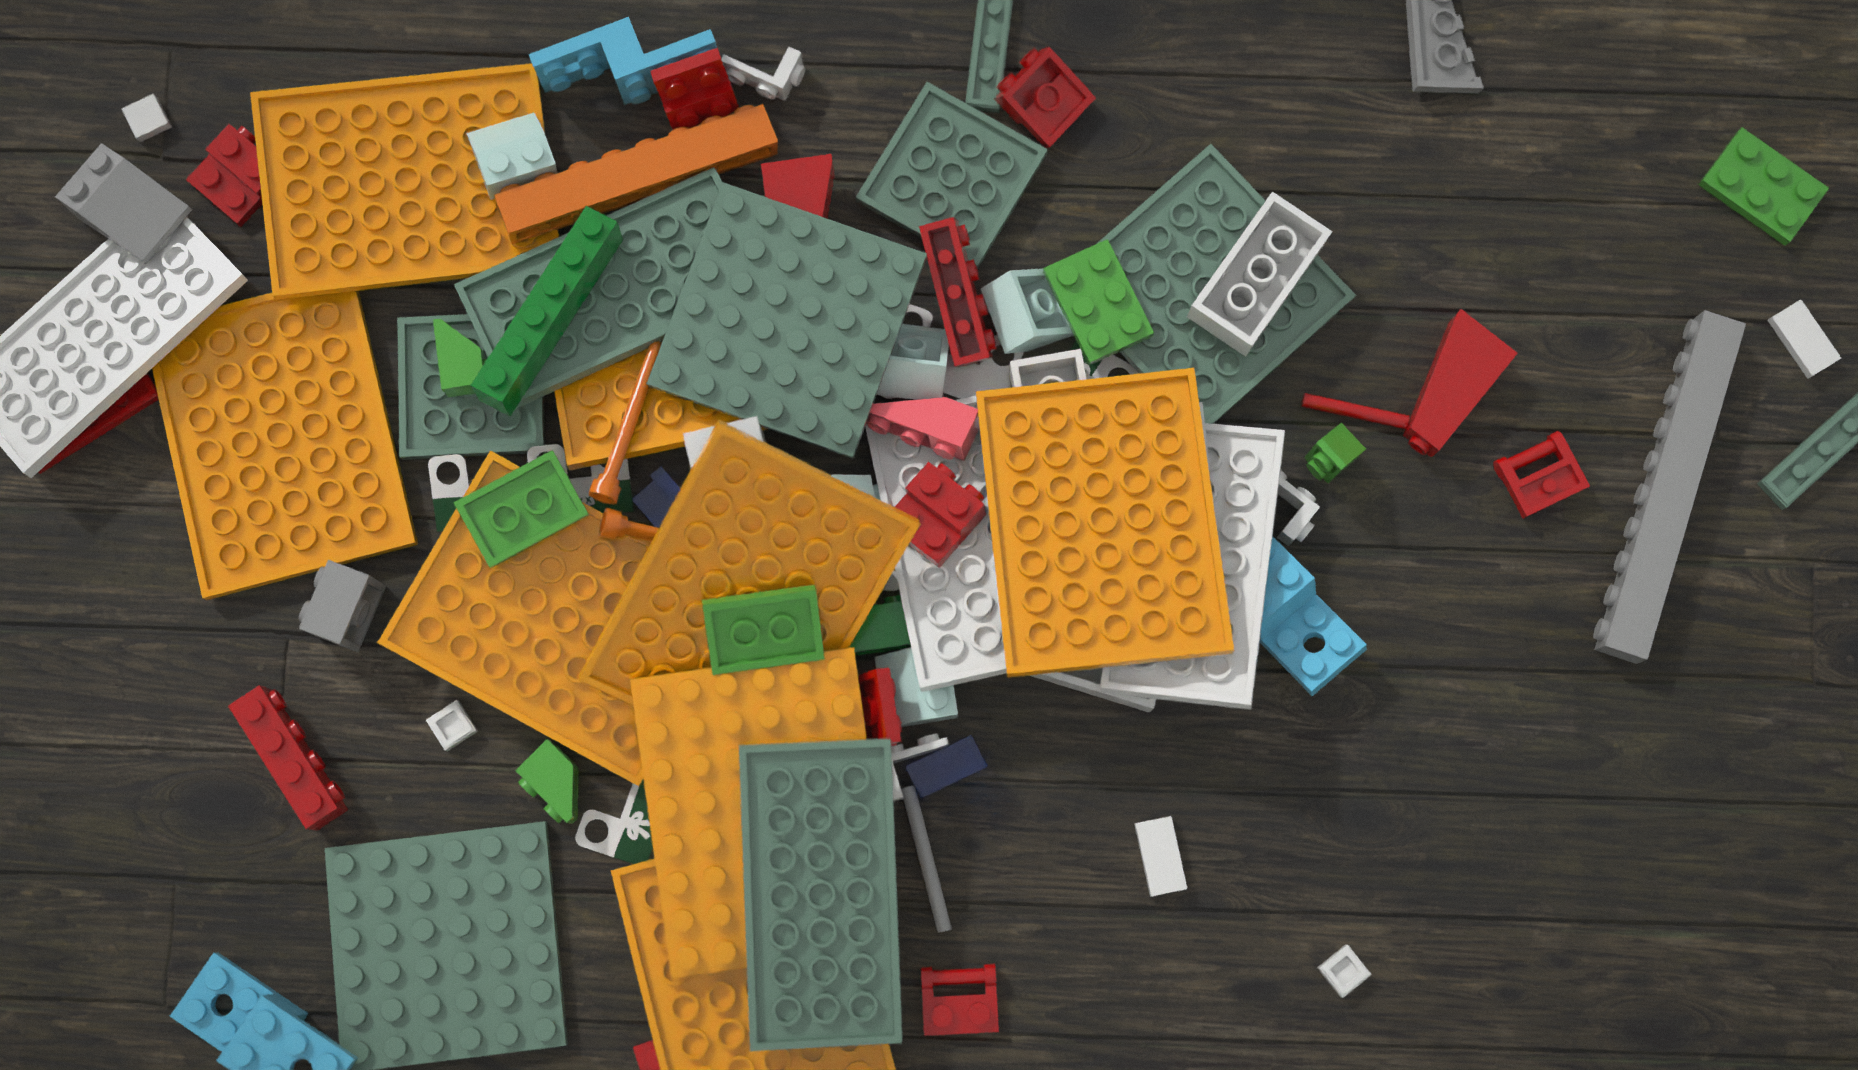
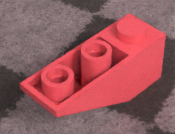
[866,397,980,461]

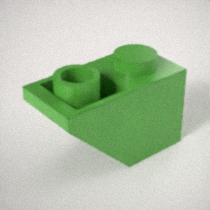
[1304,423,1366,484]
[515,739,579,824]

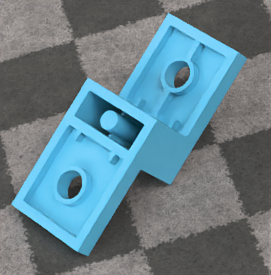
[528,17,717,105]
[1260,537,1367,696]
[170,952,358,1070]

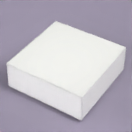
[122,93,171,142]
[426,700,478,751]
[1317,945,1371,998]

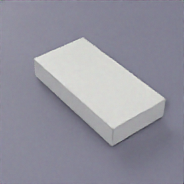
[1767,300,1841,379]
[1134,816,1187,896]

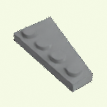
[1406,0,1484,93]

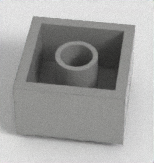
[299,560,386,652]

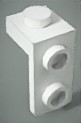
[722,47,805,101]
[1277,471,1320,546]
[891,733,949,802]

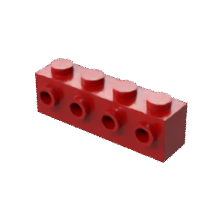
[919,217,997,367]
[228,685,348,831]

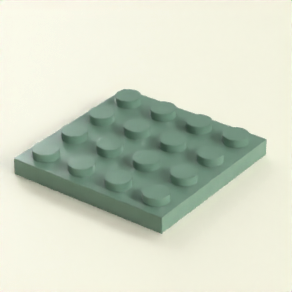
[856,82,1048,269]
[397,314,546,460]

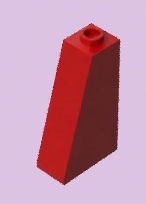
[761,154,835,218]
[1403,309,1518,457]

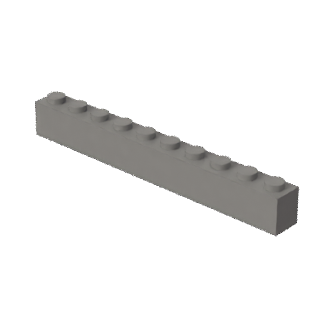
[1593,310,1746,664]

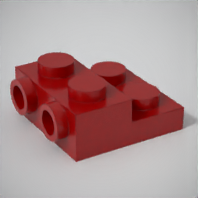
[994,47,1096,148]
[650,48,739,130]
[186,124,262,227]
[895,461,987,568]
[858,667,902,747]

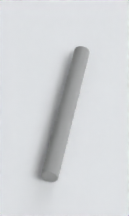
[901,785,952,933]

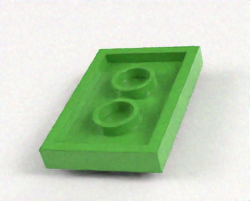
[1698,128,1829,246]
[1043,239,1154,366]
[454,450,589,569]
[702,585,825,675]

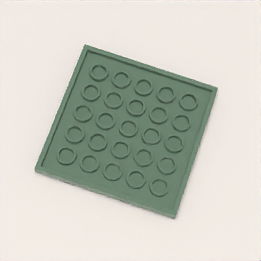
[1095,144,1356,424]
[647,182,927,459]
[324,821,568,1070]

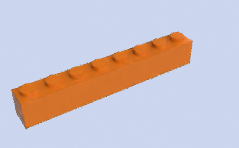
[494,104,778,245]

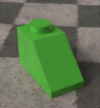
[433,319,488,397]

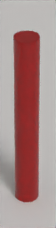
[1301,393,1410,429]

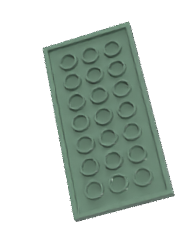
[454,167,722,409]
[739,738,902,1051]

